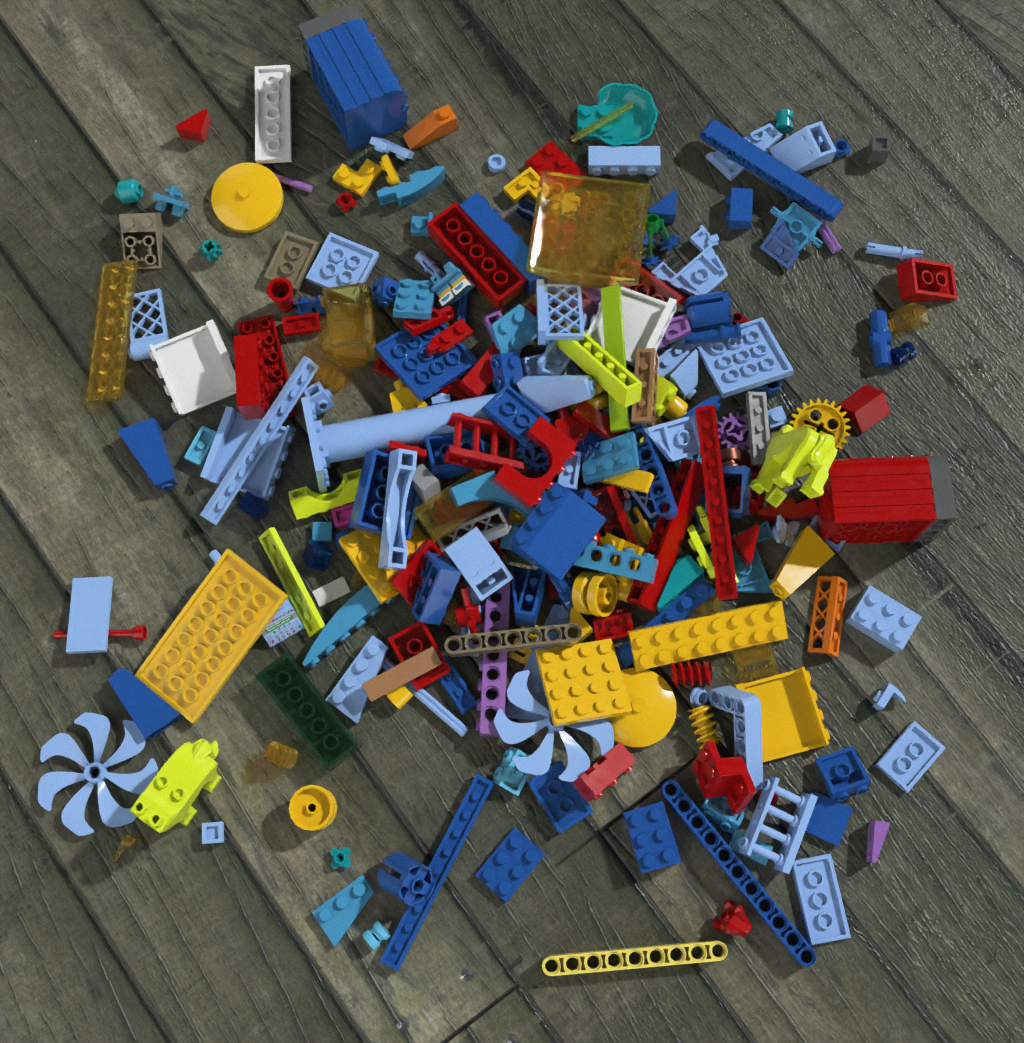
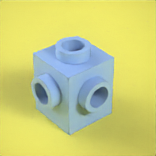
[304,381,334,415]

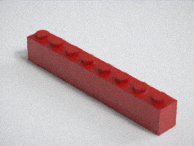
[627,459,704,612]

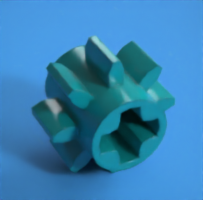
[199,238,223,262]

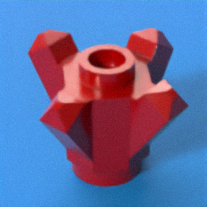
[712,900,752,937]

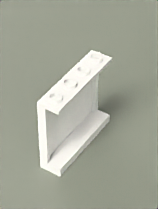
[585,278,677,367]
[148,319,236,416]

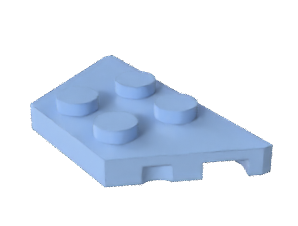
[644,414,700,462]

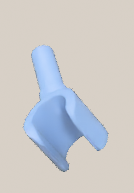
[699,225,719,246]

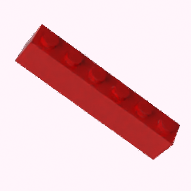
[457,302,537,398]

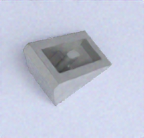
[411,464,442,507]

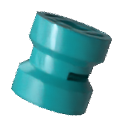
[775,109,794,134]

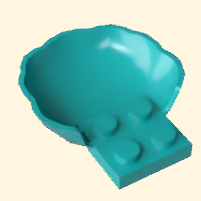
[577,82,658,146]

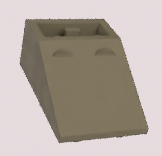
[119,213,163,270]

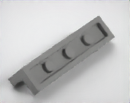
[745,391,770,467]
[434,507,512,558]

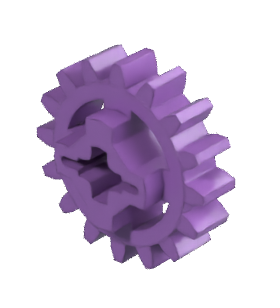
[717,412,750,453]

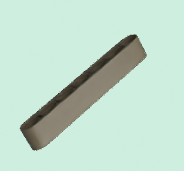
[444,623,582,657]

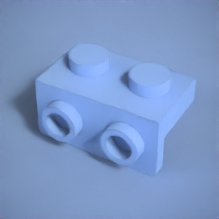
[537,340,573,376]

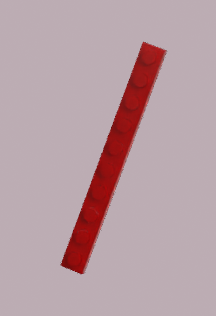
[695,405,738,600]

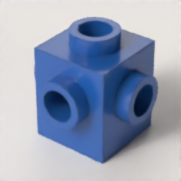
[371,276,399,307]

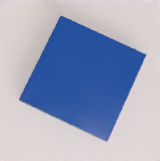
[805,791,853,846]

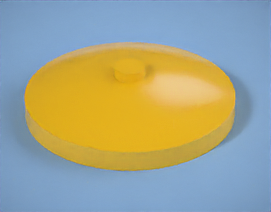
[211,162,284,233]
[604,668,677,748]

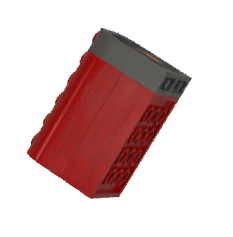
[814,454,957,544]

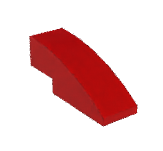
[754,497,819,522]

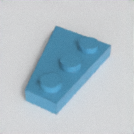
[312,875,375,947]

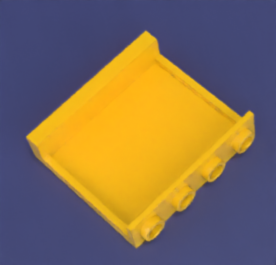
[734,667,830,763]

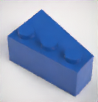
[412,551,461,625]
[510,560,547,628]

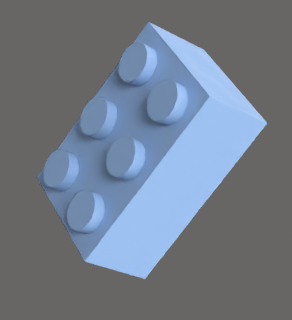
[845,585,922,653]

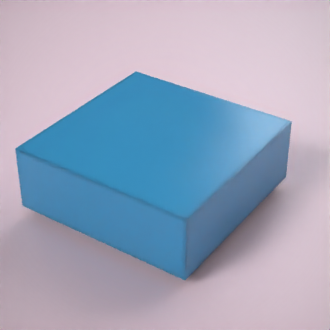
[312,522,333,542]

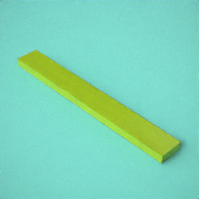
[601,284,631,433]

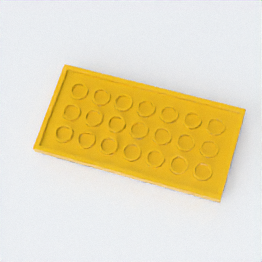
[135,549,289,724]

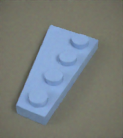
[706,123,782,181]
[326,635,389,723]

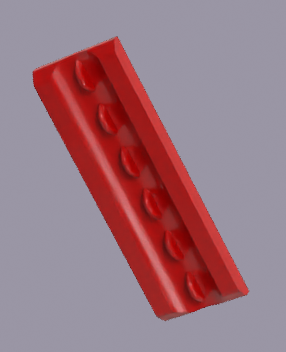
[237,314,298,418]

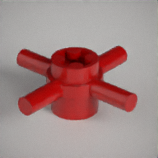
[455,586,482,645]

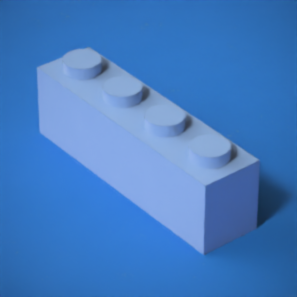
[588,146,661,176]

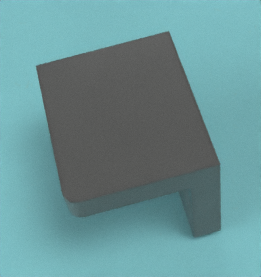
[867,134,891,163]

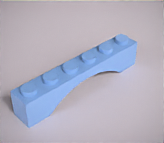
[378,448,417,571]

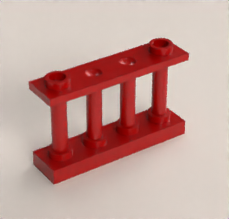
[444,412,524,473]

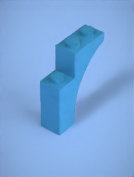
[449,470,536,519]

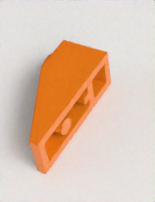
[402,104,458,151]

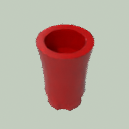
[267,277,295,313]

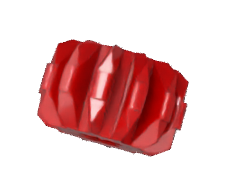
[732,483,765,514]

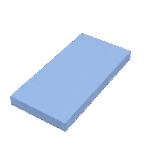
[66,576,113,654]
[791,854,851,945]

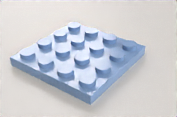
[695,317,794,398]

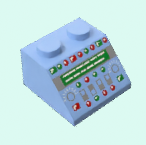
[262,598,305,648]

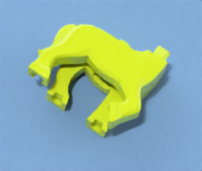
[749,424,837,508]
[129,738,222,833]

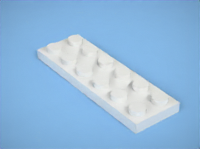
[255,65,292,164]

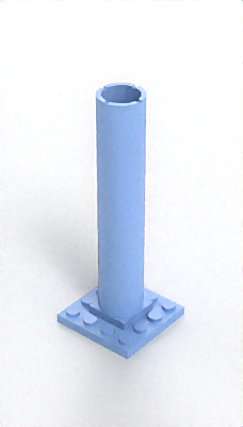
[301,390,517,494]

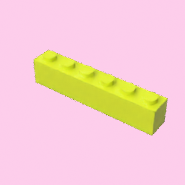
[557,324,642,408]

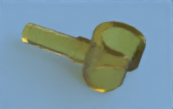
[112,836,136,862]

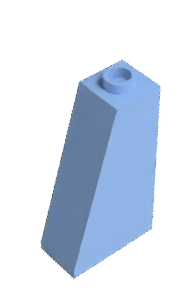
[517,375,597,414]

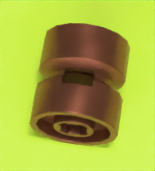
[720,448,741,480]

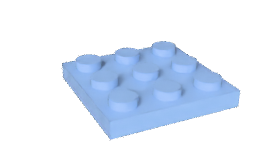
[306,232,379,301]

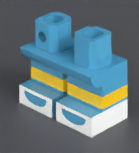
[430,262,475,307]

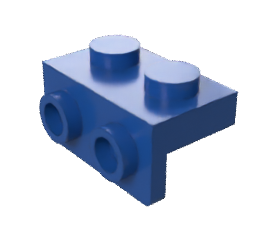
[491,351,523,392]

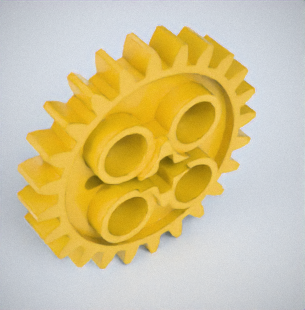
[788,398,851,450]

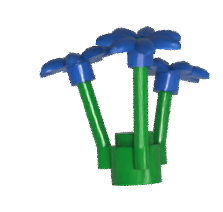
[634,214,681,268]

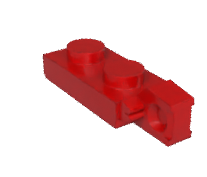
[403,305,454,336]
[425,318,474,357]

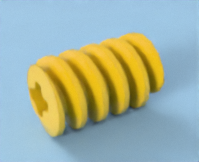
[686,705,722,750]

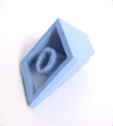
[669,349,698,401]

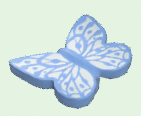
[772,514,800,547]

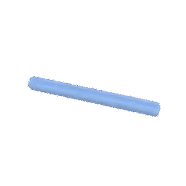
[381,657,469,737]

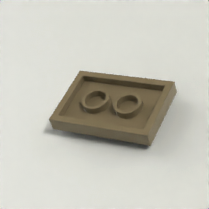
[264,230,320,292]

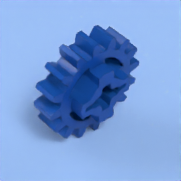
[516,441,548,474]

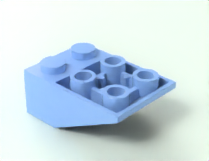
[769,121,837,174]
[444,527,513,601]

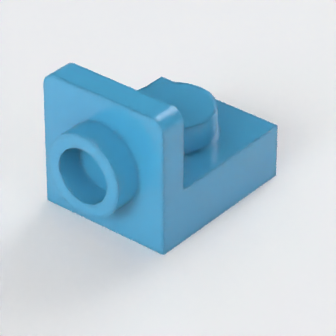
[411,212,433,236]

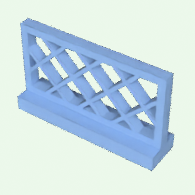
[536,279,584,345]

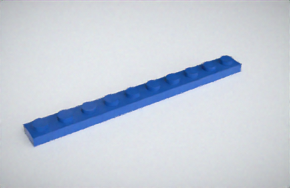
[380,774,495,971]

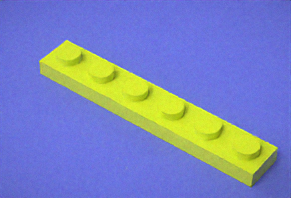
[259,527,326,637]

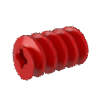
[670,661,712,687]

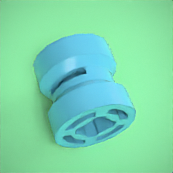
[362,920,391,950]

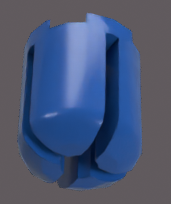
[683,291,733,332]
[377,852,435,906]

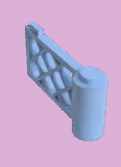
[121,288,169,361]

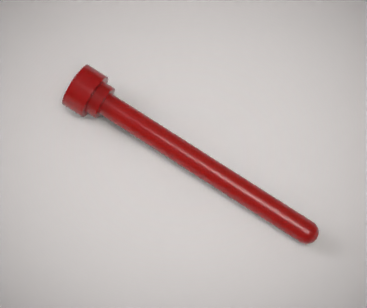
[52,625,147,641]

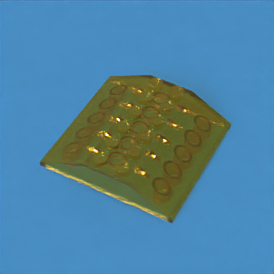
[526,171,651,289]

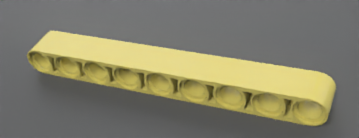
[542,940,728,976]

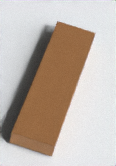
[362,646,442,702]

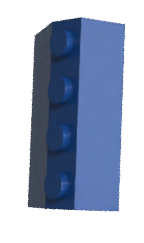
[348,449,427,541]
[509,482,606,581]

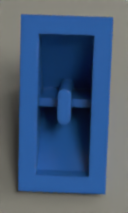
[646,189,677,223]

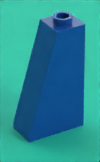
[118,418,178,490]
[108,668,184,740]

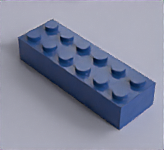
[460,192,548,298]

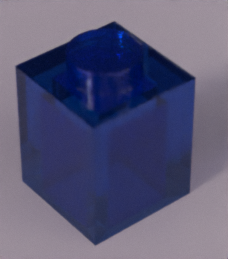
[236,491,269,523]

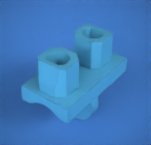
[153,185,191,218]

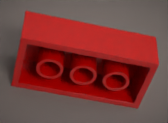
[233,334,270,420]

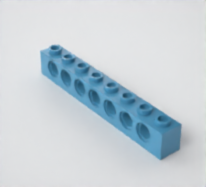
[499,523,659,584]

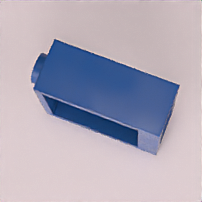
[705,466,751,518]

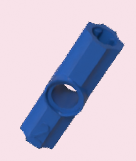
[869,310,892,368]

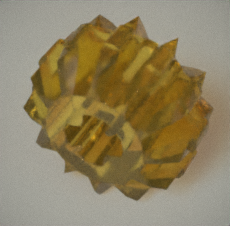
[314,363,346,394]
[263,740,299,769]

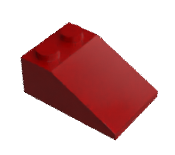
[896,258,957,302]
[388,621,451,690]

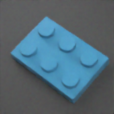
[393,279,435,320]
[580,431,640,485]

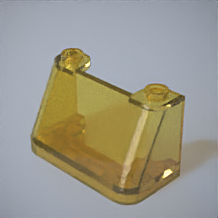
[320,282,377,361]

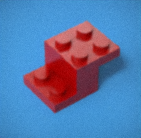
[692,741,757,814]

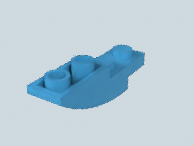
[376,165,446,207]

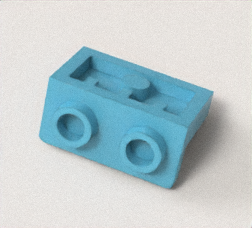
[492,747,530,796]

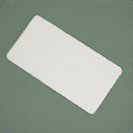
[312,577,350,607]

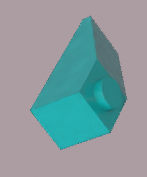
[657,554,704,613]

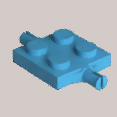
[769,202,823,253]

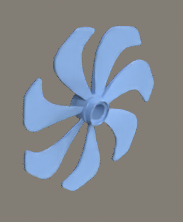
[494,670,614,782]
[38,712,159,836]

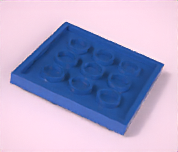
[374,323,478,402]

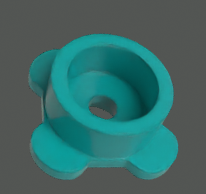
[330,847,351,869]

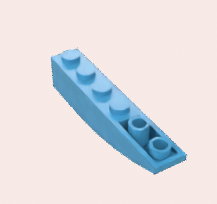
[302,585,396,669]

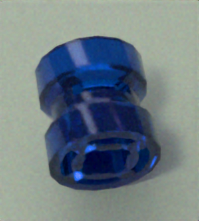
[890,341,917,366]
[576,432,602,459]

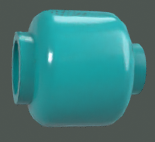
[114,179,143,204]

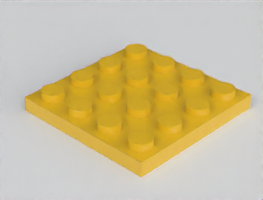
[339,522,427,604]
[535,639,632,727]

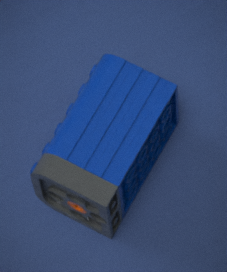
[298,6,409,151]

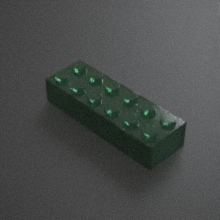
[255,651,362,772]

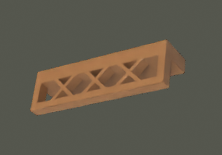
[631,348,659,427]

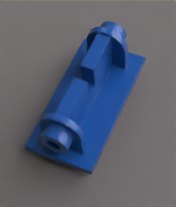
[293,294,333,315]

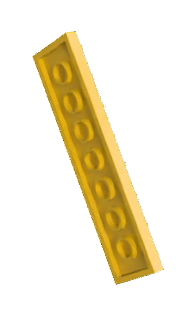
[628,599,788,671]

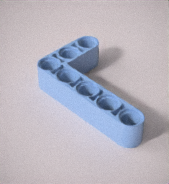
[708,685,763,791]

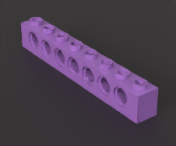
[476,580,511,737]

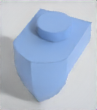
[872,682,906,711]

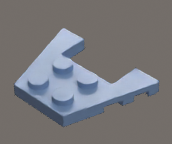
[651,228,728,296]

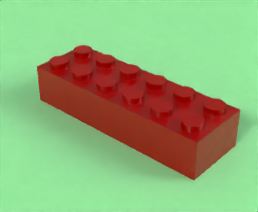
[427,202,527,310]

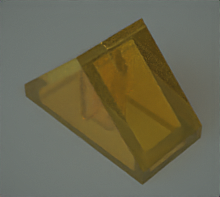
[889,302,930,331]

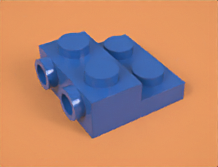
[815,746,871,802]

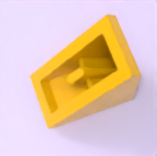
[567,607,594,646]

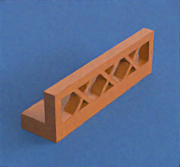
[807,576,848,657]

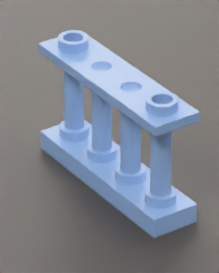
[739,776,818,874]

